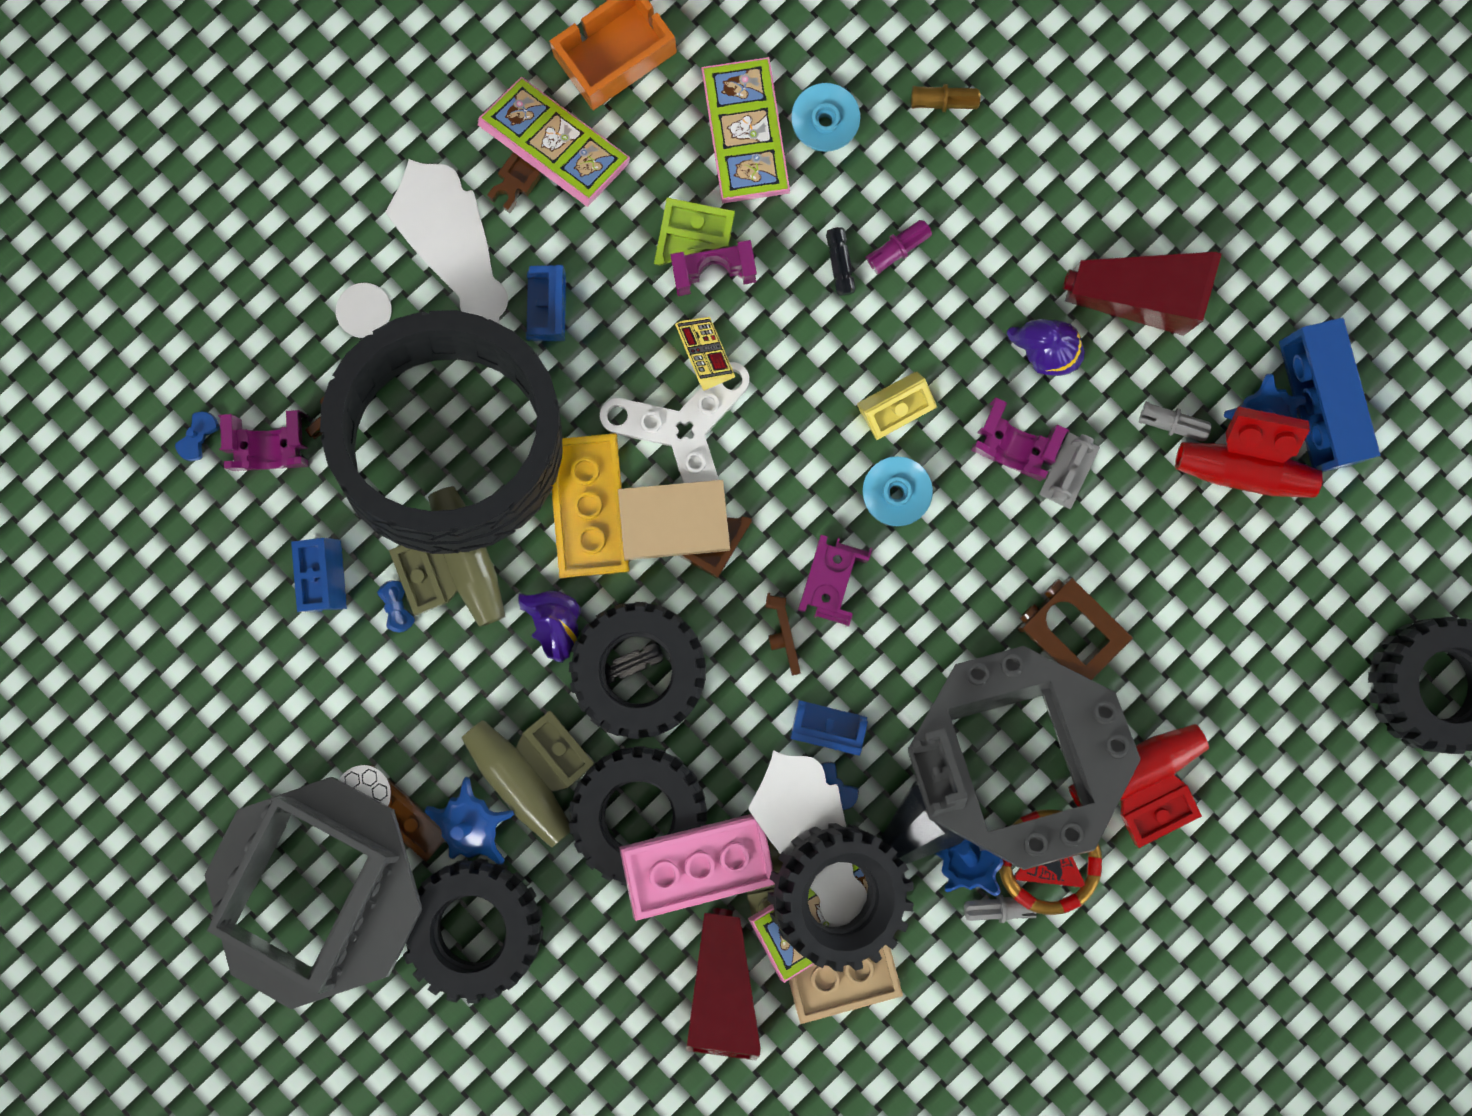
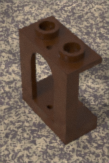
[1017,578,1133,680]

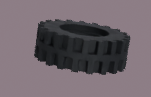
[768,823,914,972]

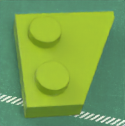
[654,198,735,266]

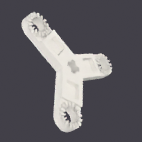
[600,362,749,483]

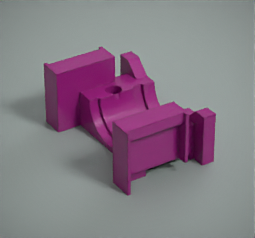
[670,240,757,296]
[971,397,1070,481]
[218,410,309,471]
[798,535,872,627]

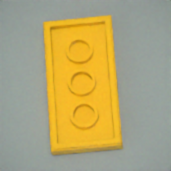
[551,433,630,579]

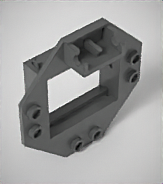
[908,646,1141,870]
[204,777,423,1009]

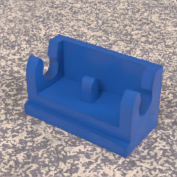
[526,265,566,341]
[291,538,347,612]
[790,700,868,756]

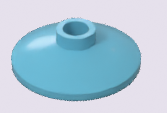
[791,83,860,152]
[862,456,933,526]

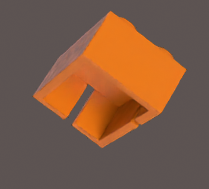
[549,0,677,110]

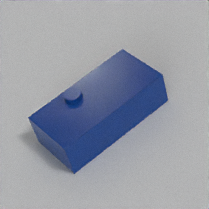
[1279,317,1381,472]

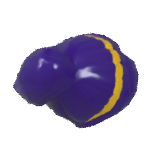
[1006,319,1085,376]
[518,591,581,663]

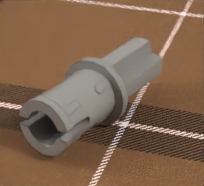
[1139,401,1211,442]
[964,894,1036,923]

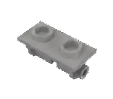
[1039,432,1100,509]

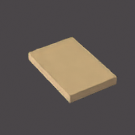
[618,480,730,561]
[789,945,903,1024]

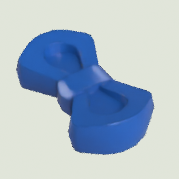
[175,412,220,461]
[377,580,415,633]
[821,762,859,810]

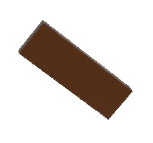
[370,765,445,862]

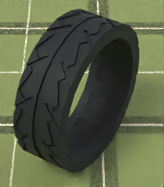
[320,310,562,554]

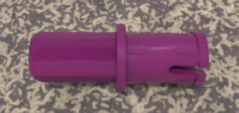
[865,220,932,275]

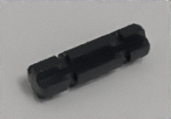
[826,227,856,296]
[605,643,664,685]

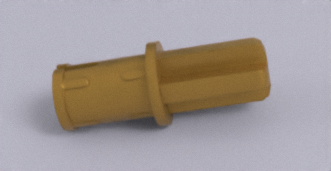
[911,84,981,112]

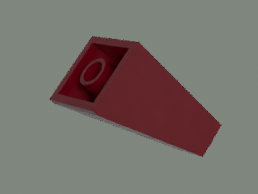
[1063,252,1222,336]
[686,908,761,1061]

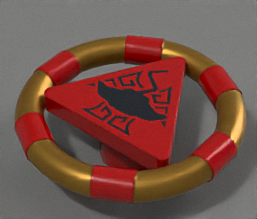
[999,809,1102,915]

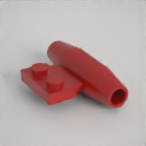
[1175,406,1323,498]
[1068,724,1209,848]

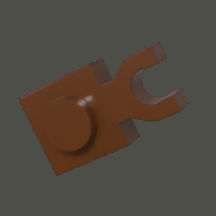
[487,152,544,213]

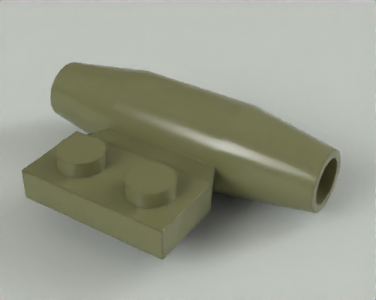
[389,486,506,627]
[462,711,594,848]

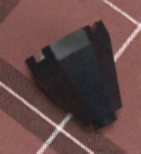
[881,780,965,864]

